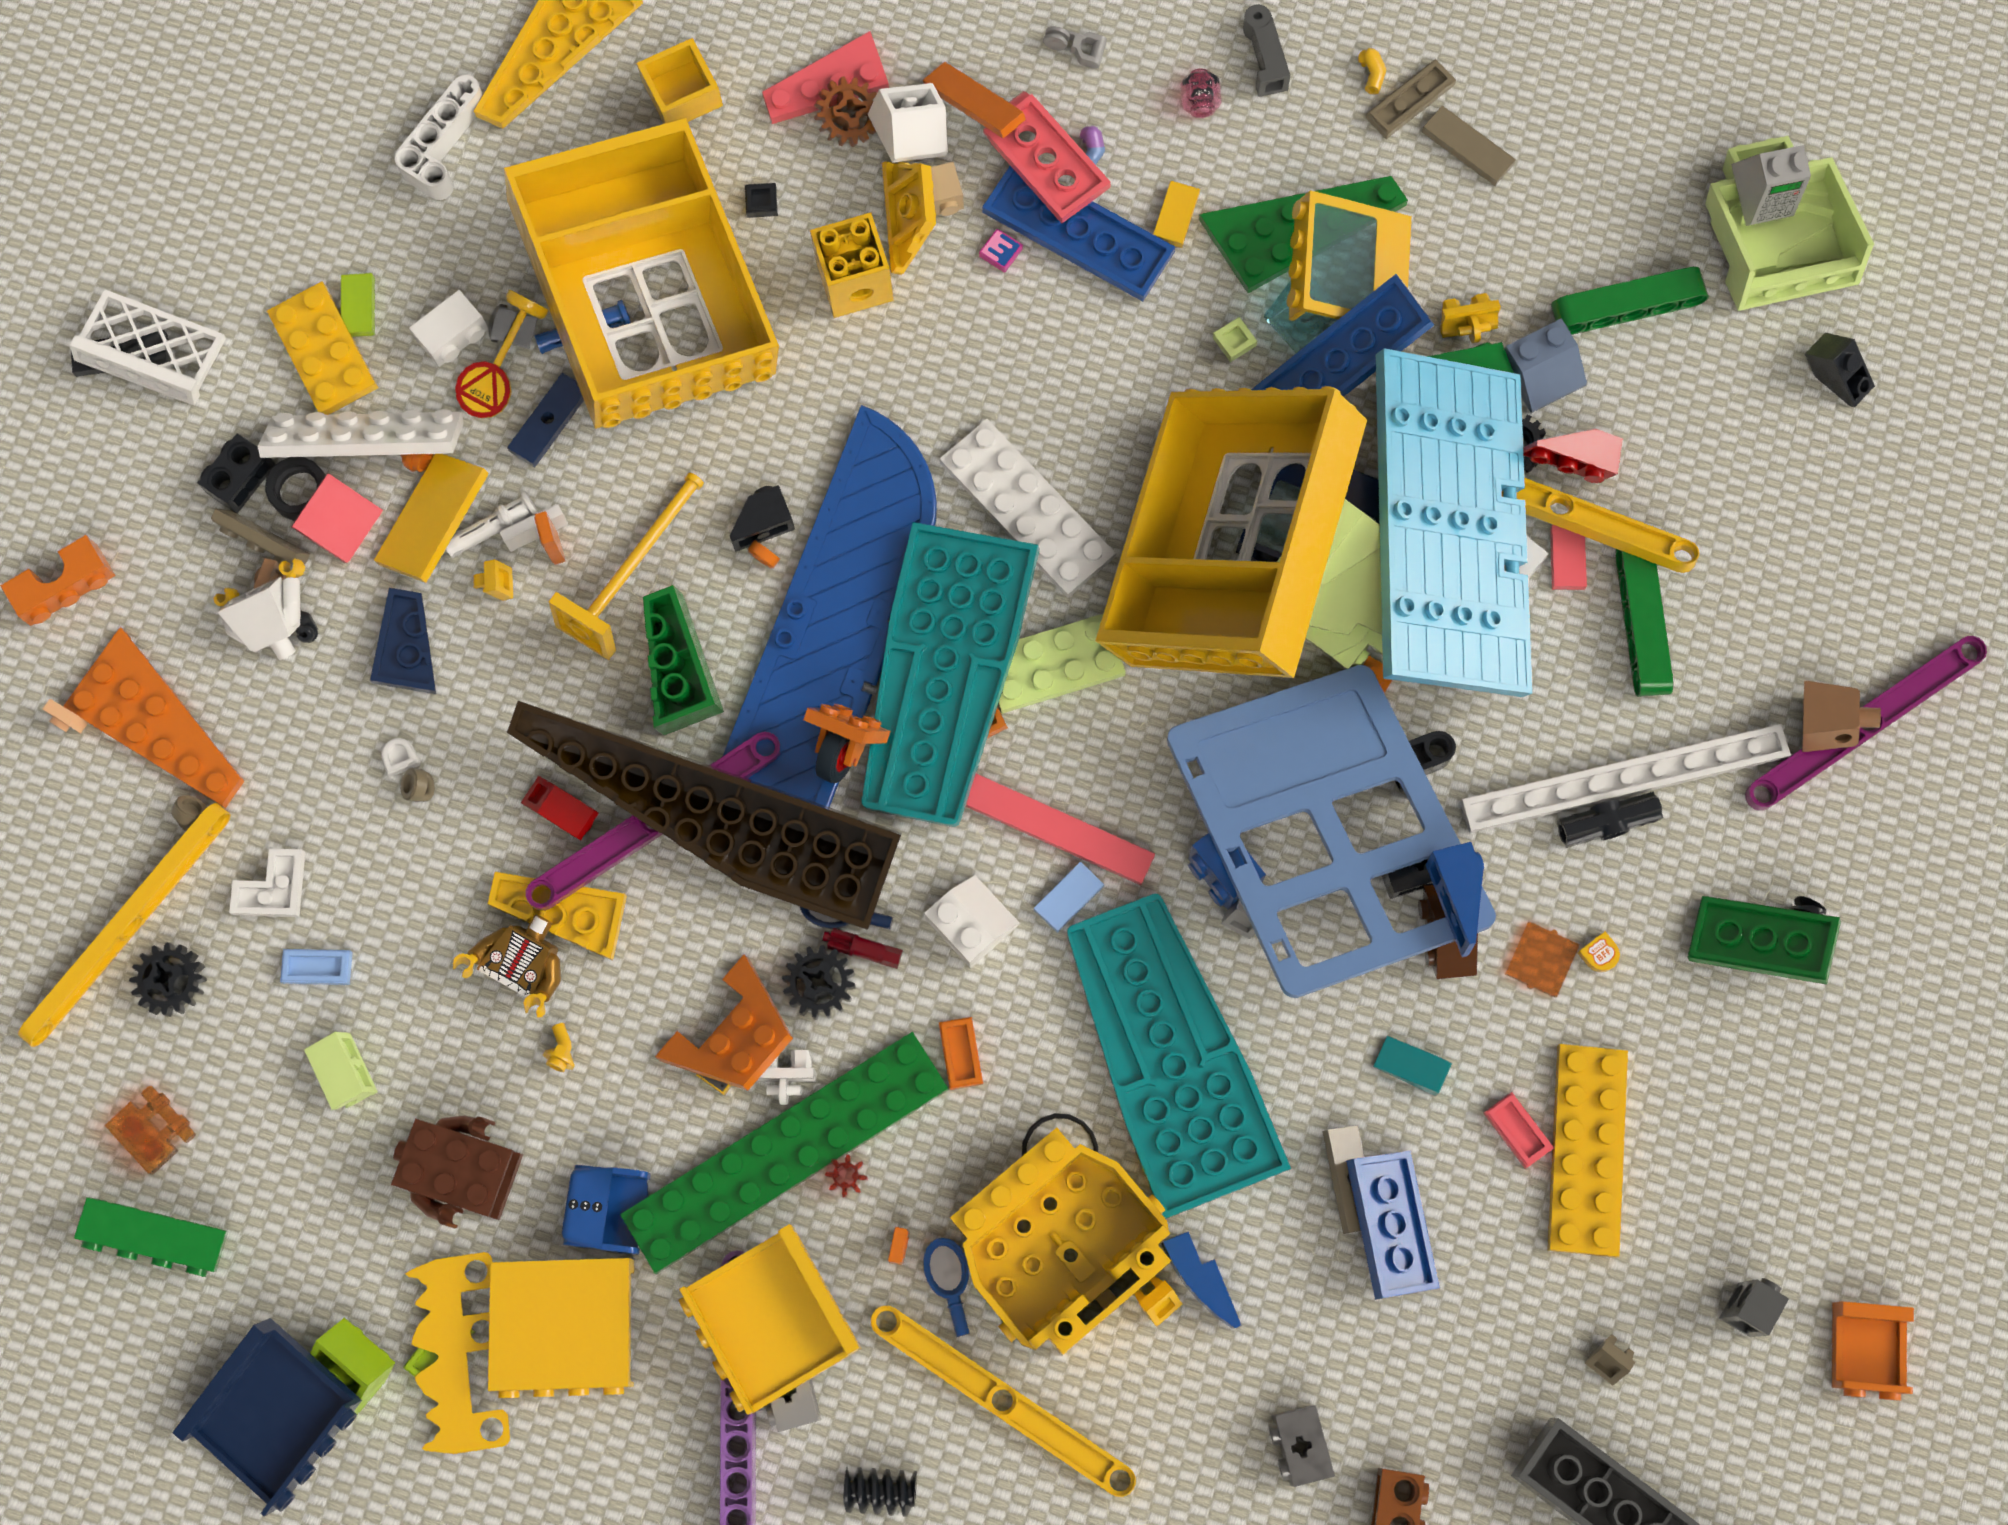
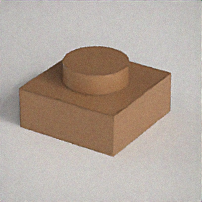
[253,558,286,589]

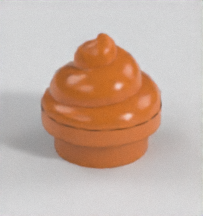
[400,454,434,472]

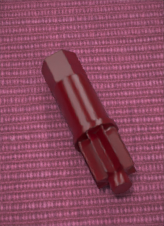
[822,928,903,969]

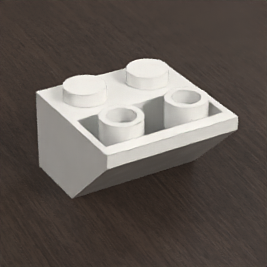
[868,83,948,163]

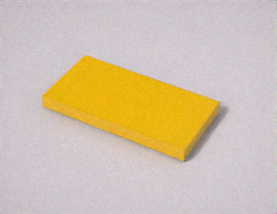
[374,454,489,583]

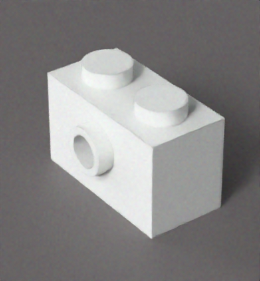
[409,290,489,367]

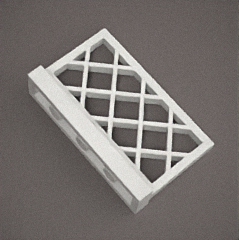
[69,289,225,406]

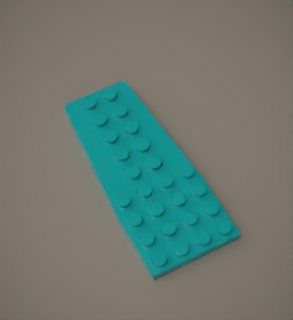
[862,522,1040,827]
[1067,893,1291,1219]

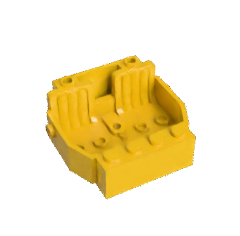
[950,1127,1171,1356]

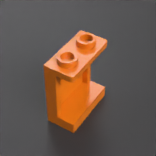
[1832,1301,1914,1401]

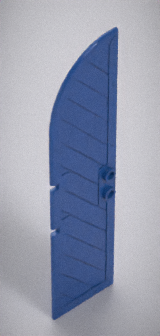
[722,405,937,807]

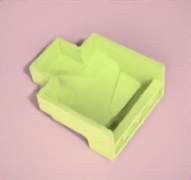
[1705,136,1874,311]
[1277,499,1383,669]

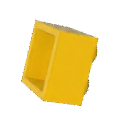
[636,38,723,124]

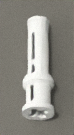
[446,491,538,559]

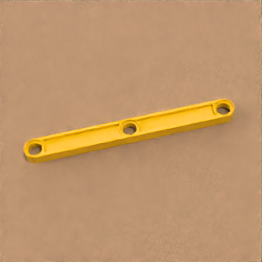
[1502,478,1700,573]
[18,803,231,1047]
[871,1306,1136,1497]

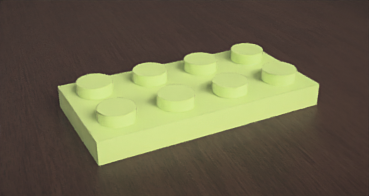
[998,614,1126,714]

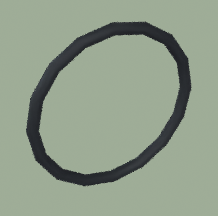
[1021,1113,1099,1157]

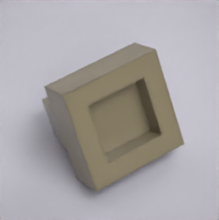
[1585,1334,1635,1386]

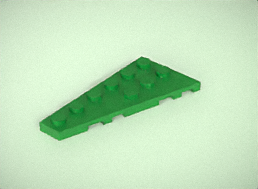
[1199,176,1408,293]

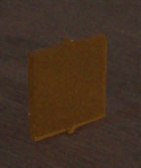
[1505,921,1580,998]

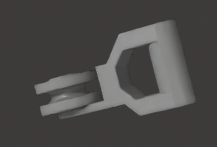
[1043,26,1107,69]

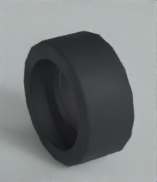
[265,457,326,521]

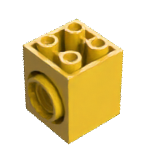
[810,212,894,318]

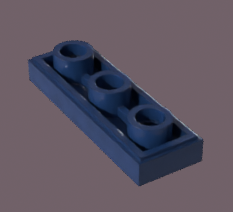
[507,373,584,468]

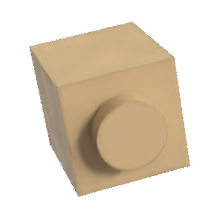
[931,162,964,216]

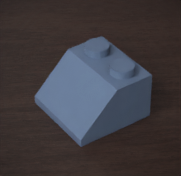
[1505,318,1587,413]

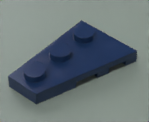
[370,587,436,694]

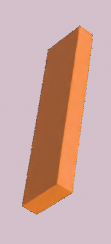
[923,62,1026,138]

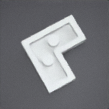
[229,849,305,917]

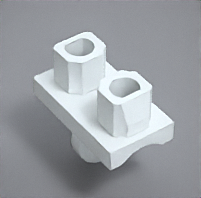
[756,1050,816,1105]

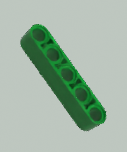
[1551,266,1709,335]
[1615,549,1673,697]

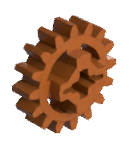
[814,77,877,147]

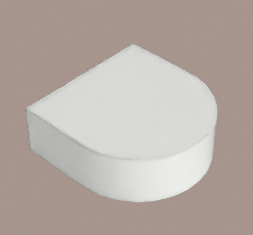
[381,738,421,777]

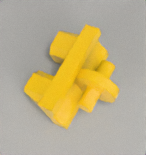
[1440,293,1501,343]

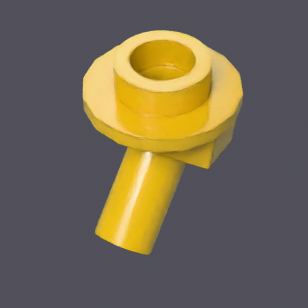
[543,1023,575,1072]

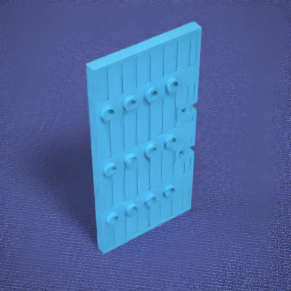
[1376,348,1533,697]

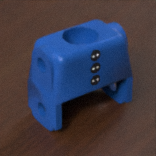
[562,1165,651,1255]

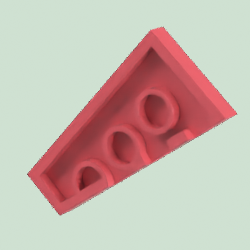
[762,31,889,124]

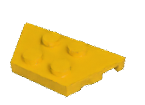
[882,161,936,275]

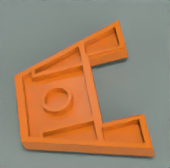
[655,954,793,1091]

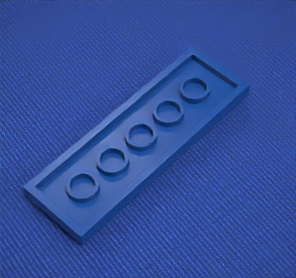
[982,166,1175,302]
[1251,274,1435,397]

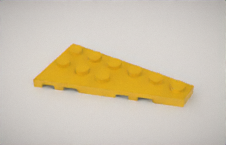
[474,0,643,129]

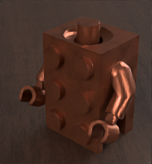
[391,1115,523,1229]

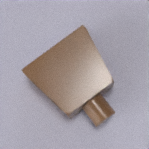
[1802,681,1881,752]

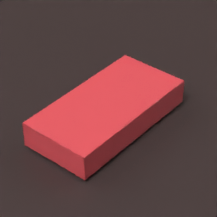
[1550,524,1587,590]
[1483,1092,1554,1169]

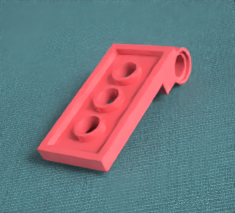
[983,91,1111,223]

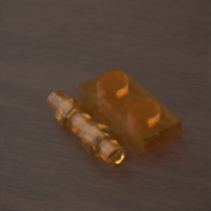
[104,1086,196,1175]

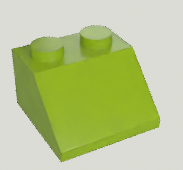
[310,1317,396,1415]

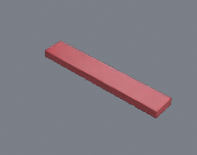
[965,774,1155,885]

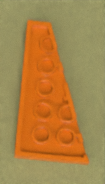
[63,627,244,808]

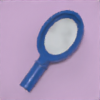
[923,1238,970,1337]

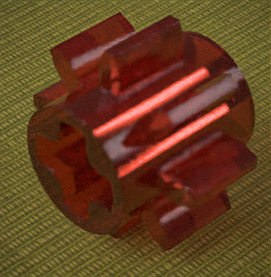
[825,1154,868,1199]

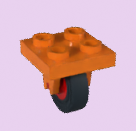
[803,704,891,784]

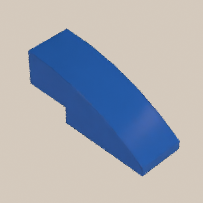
[1161,1232,1242,1329]

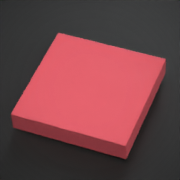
[291,473,383,563]

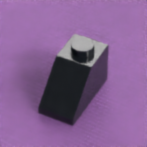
[730,485,795,552]

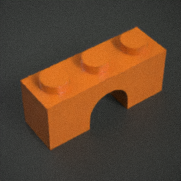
[0,535,116,626]

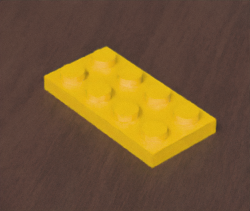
[267,281,379,415]

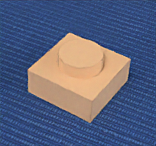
[43,699,88,734]

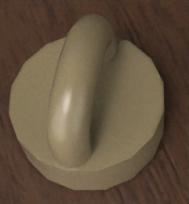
[400,768,435,802]
[171,795,207,831]

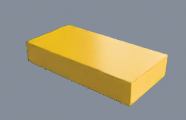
[1153,181,1200,248]

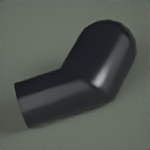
[295,611,318,643]

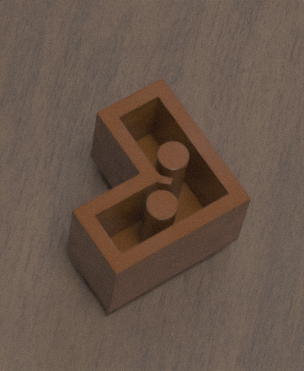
[1418,885,1478,979]

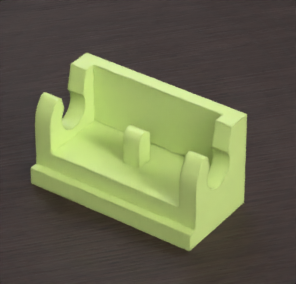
[304,1032,378,1110]

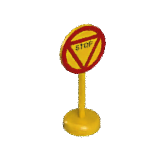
[455,289,549,419]

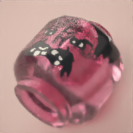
[1180,68,1222,118]

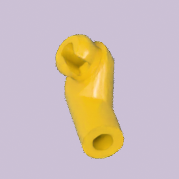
[1358,48,1387,95]

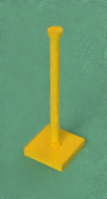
[548,472,704,660]

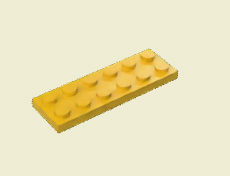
[1547,1044,1628,1258]

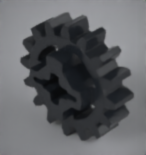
[129,942,207,1017]
[782,945,856,1020]

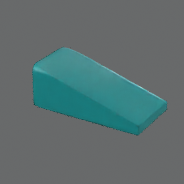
[1373,1036,1452,1096]

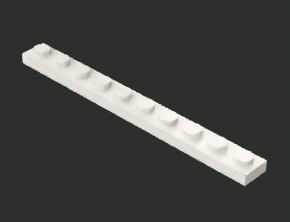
[1460,724,1791,834]

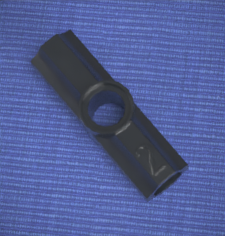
[1557,791,1663,848]

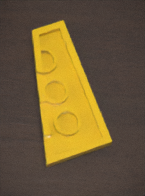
[487,872,627,961]

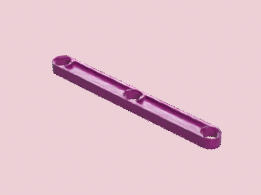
[1745,636,1987,811]
[526,732,780,910]

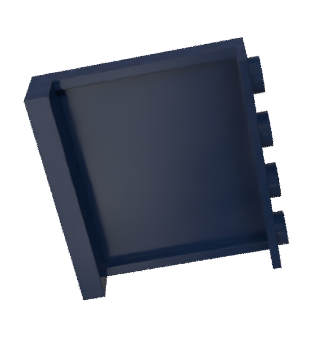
[172,1318,362,1517]

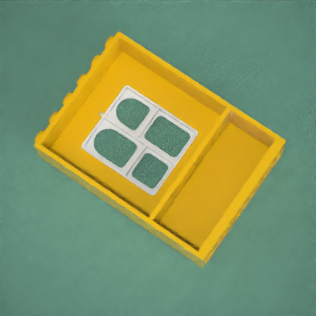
[504,118,779,429]
[1095,386,1367,678]

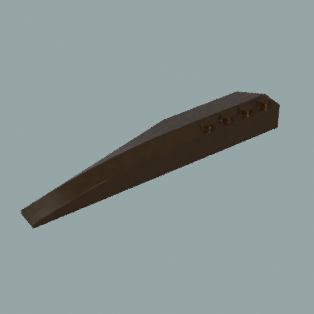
[507,701,902,930]

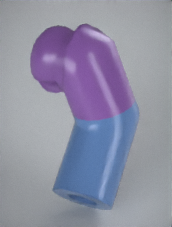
[1080,126,1105,165]

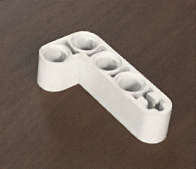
[394,75,483,200]

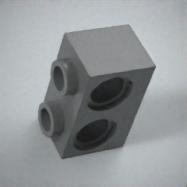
[1719,1278,1789,1337]

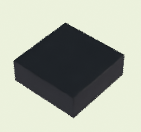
[745,183,778,218]

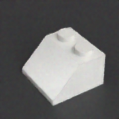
[924,875,1020,969]

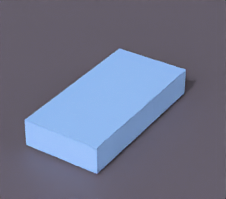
[1034,861,1104,933]
[280,949,353,985]

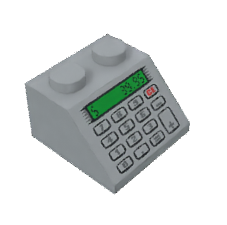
[1731,145,1811,226]

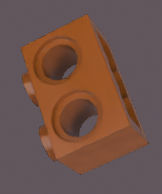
[1371,1468,1429,1525]

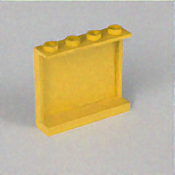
[678,1224,862,1415]
[488,1258,634,1398]

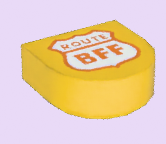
[1577,931,1620,972]

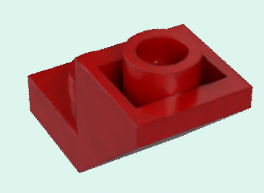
[521,776,599,841]

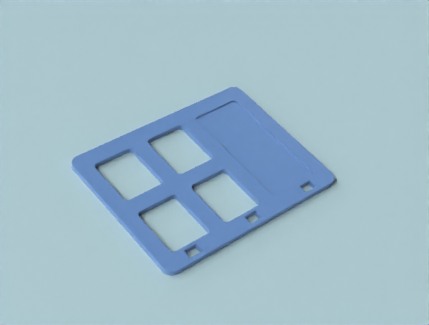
[1167,665,1496,998]

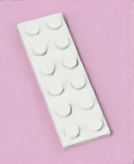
[258,409,464,458]
[939,419,1116,598]

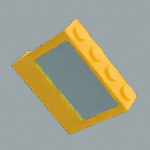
[1287,190,1412,321]

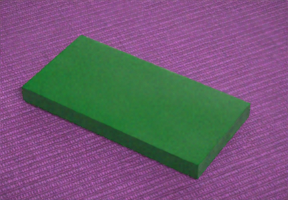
[1687,896,1841,985]

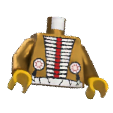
[453,914,561,1018]

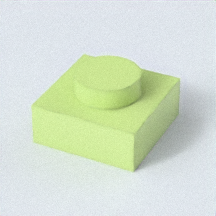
[1213,317,1257,362]

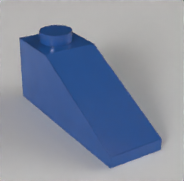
[1426,842,1484,957]

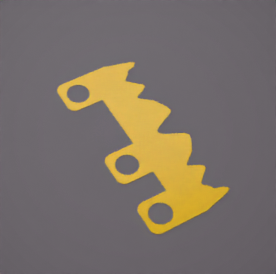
[405,1252,510,1454]

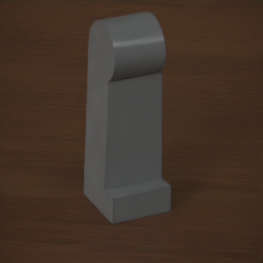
[1243,4,1291,97]

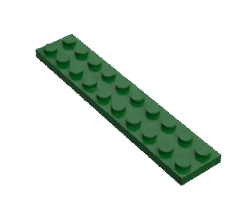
[620,1031,949,1274]

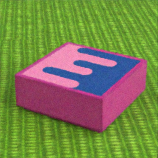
[979,229,1023,273]

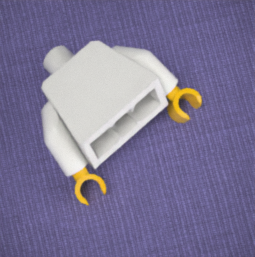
[213,558,305,660]

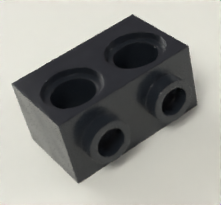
[197,433,276,514]

